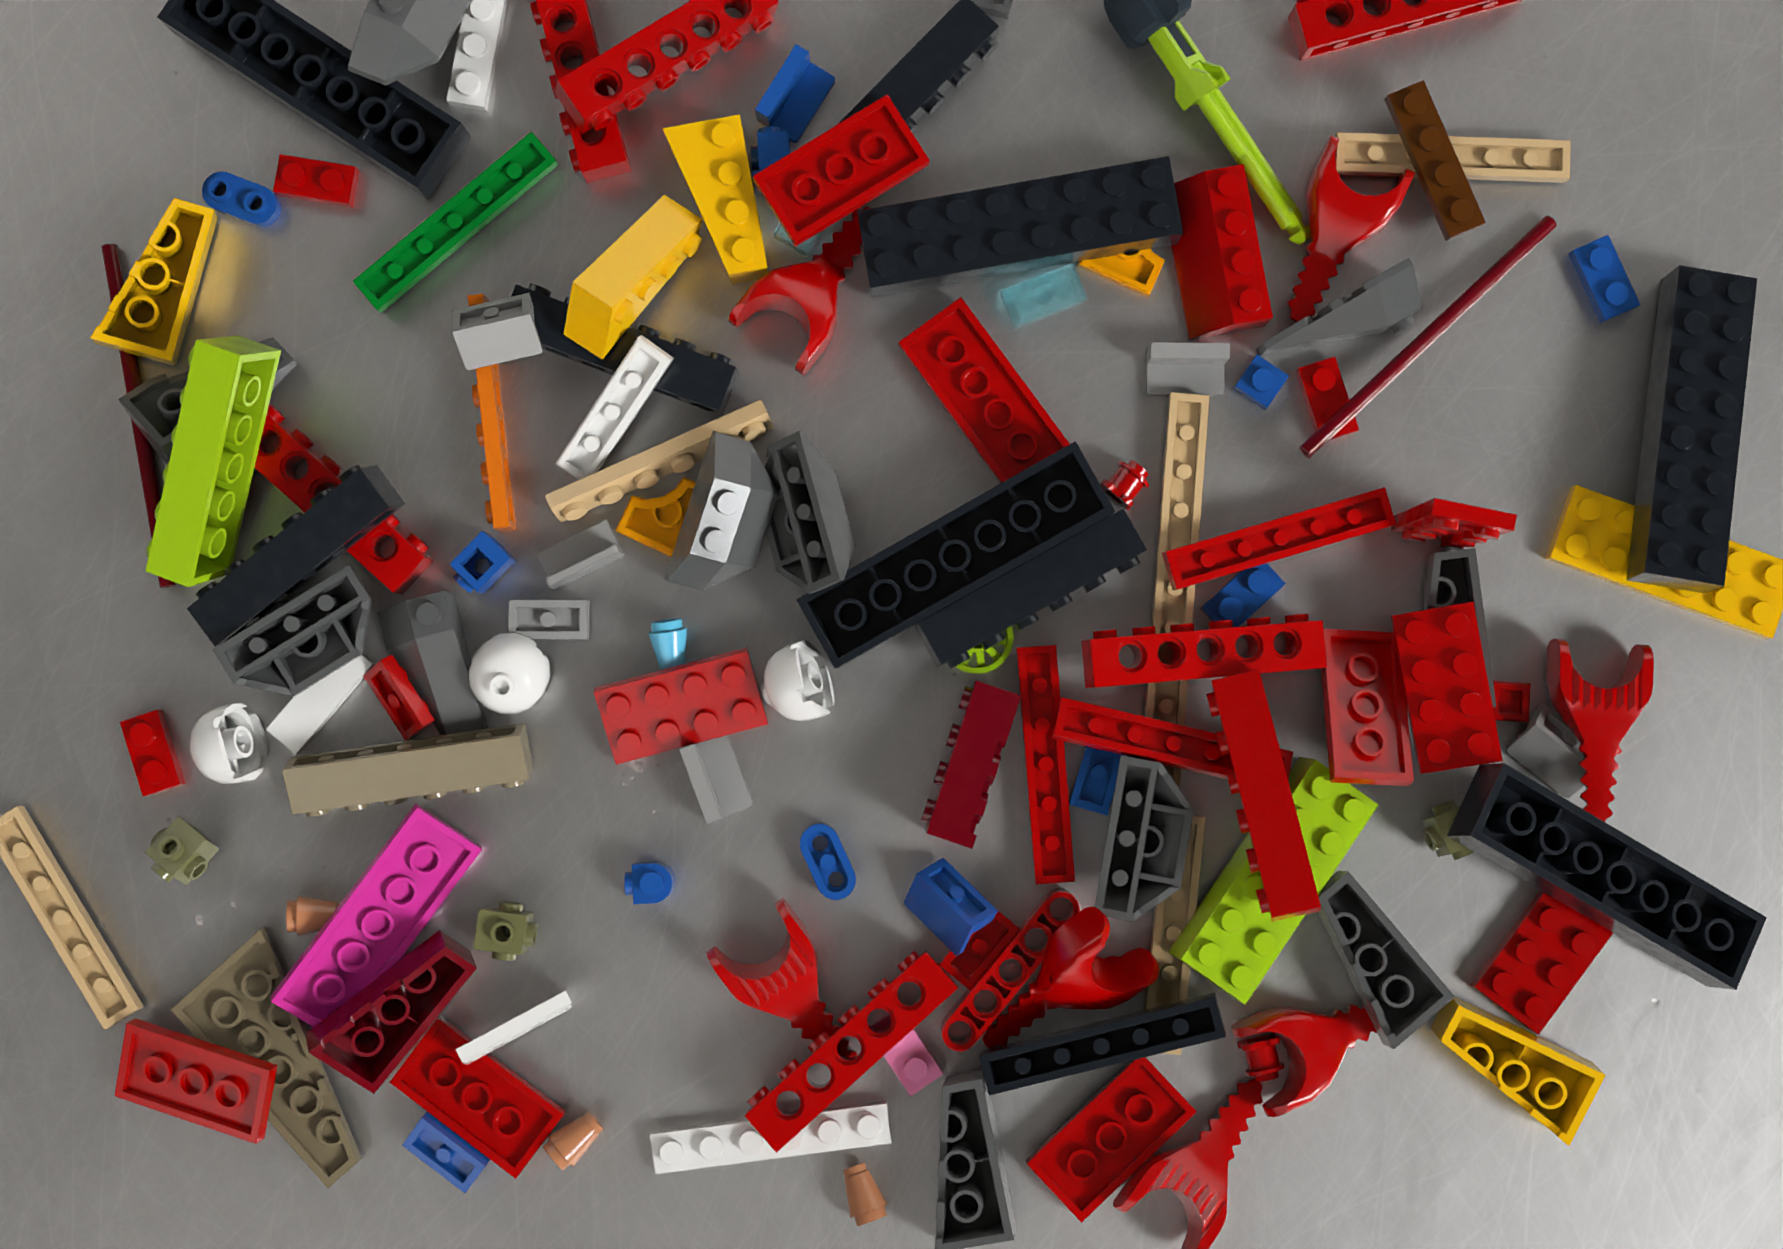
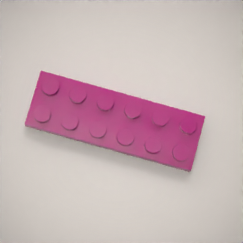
[270,803,482,1027]

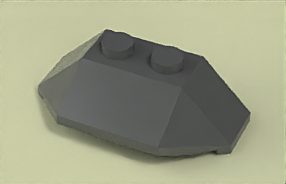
[348,0,470,86]
[664,431,779,590]
[765,431,856,594]
[213,565,372,696]
[1095,755,1194,922]

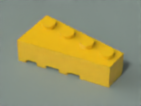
[662,114,769,285]
[563,195,703,359]
[90,198,218,366]
[1431,997,1606,1146]

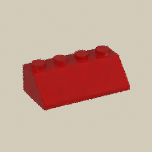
[1171,164,1273,340]

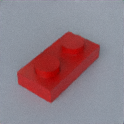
[273,154,360,208]
[1295,356,1359,441]
[363,655,435,740]
[120,709,186,797]
[939,909,1020,990]

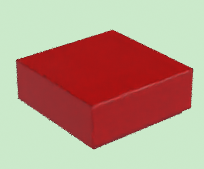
[1493,681,1531,723]

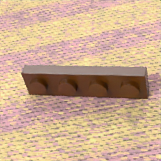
[1384,80,1486,241]

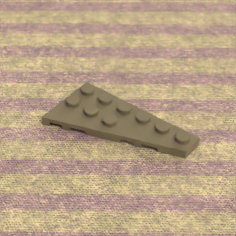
[171,928,362,1188]

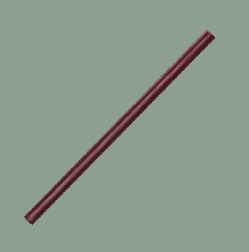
[1299,216,1557,459]
[101,244,176,588]

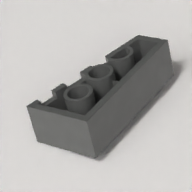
[1422,548,1496,707]
[1317,870,1455,1049]
[935,1070,1017,1249]

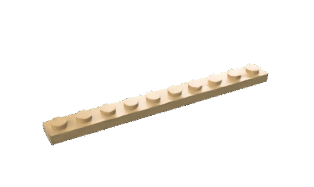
[1144,392,1210,787]

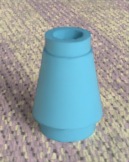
[648,618,687,670]

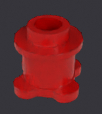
[1100,460,1150,510]
[1237,1033,1285,1082]

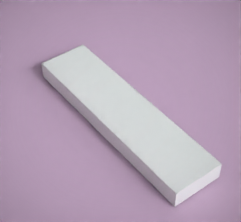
[555,335,674,480]

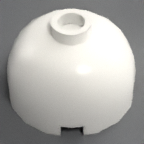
[469,633,550,714]
[761,639,835,721]
[190,703,268,784]

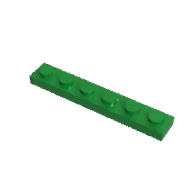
[353,131,559,313]

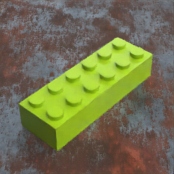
[145,335,281,587]
[1168,757,1378,1005]

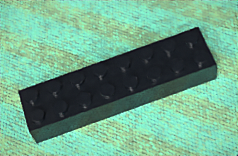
[157,0,471,200]
[857,156,1183,298]
[1626,265,1757,593]
[796,441,1115,669]
[1447,763,1767,990]

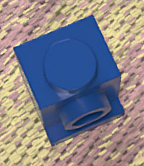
[751,126,791,190]
[449,530,517,594]

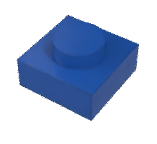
[1233,354,1289,410]

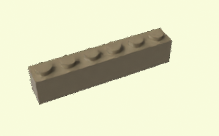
[282,723,534,817]

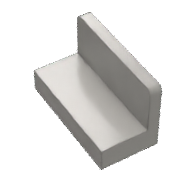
[452,293,543,370]
[1146,342,1230,396]
[536,519,625,590]
[1506,703,1585,798]
[679,735,753,824]

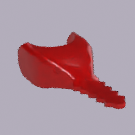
[1287,135,1415,323]
[728,206,871,376]
[1546,638,1654,822]
[706,898,857,1058]
[982,907,1159,1048]
[1231,1004,1378,1117]
[1113,1079,1263,1249]

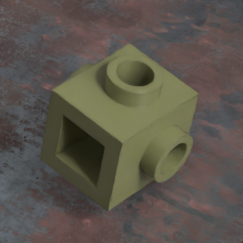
[1422,800,1474,860]
[144,816,220,886]
[473,901,538,961]

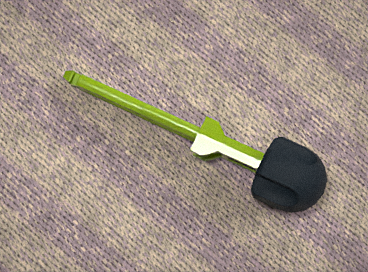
[1104,0,1310,245]

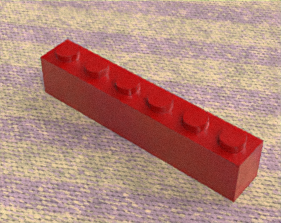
[1206,669,1321,922]

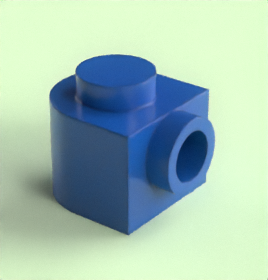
[624,862,676,905]

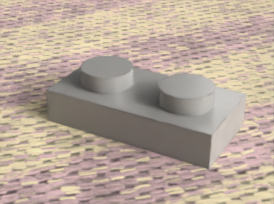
[508,600,590,640]

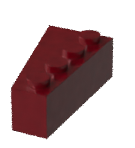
[920,680,1021,849]
[305,930,477,1094]

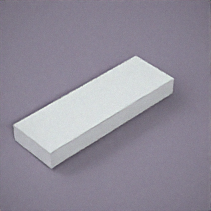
[266,654,375,755]
[456,990,572,1065]

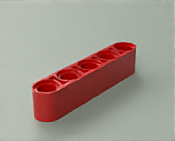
[941,888,1080,1052]

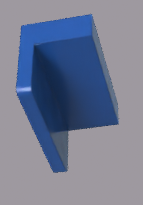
[755,44,835,143]
[904,858,998,956]

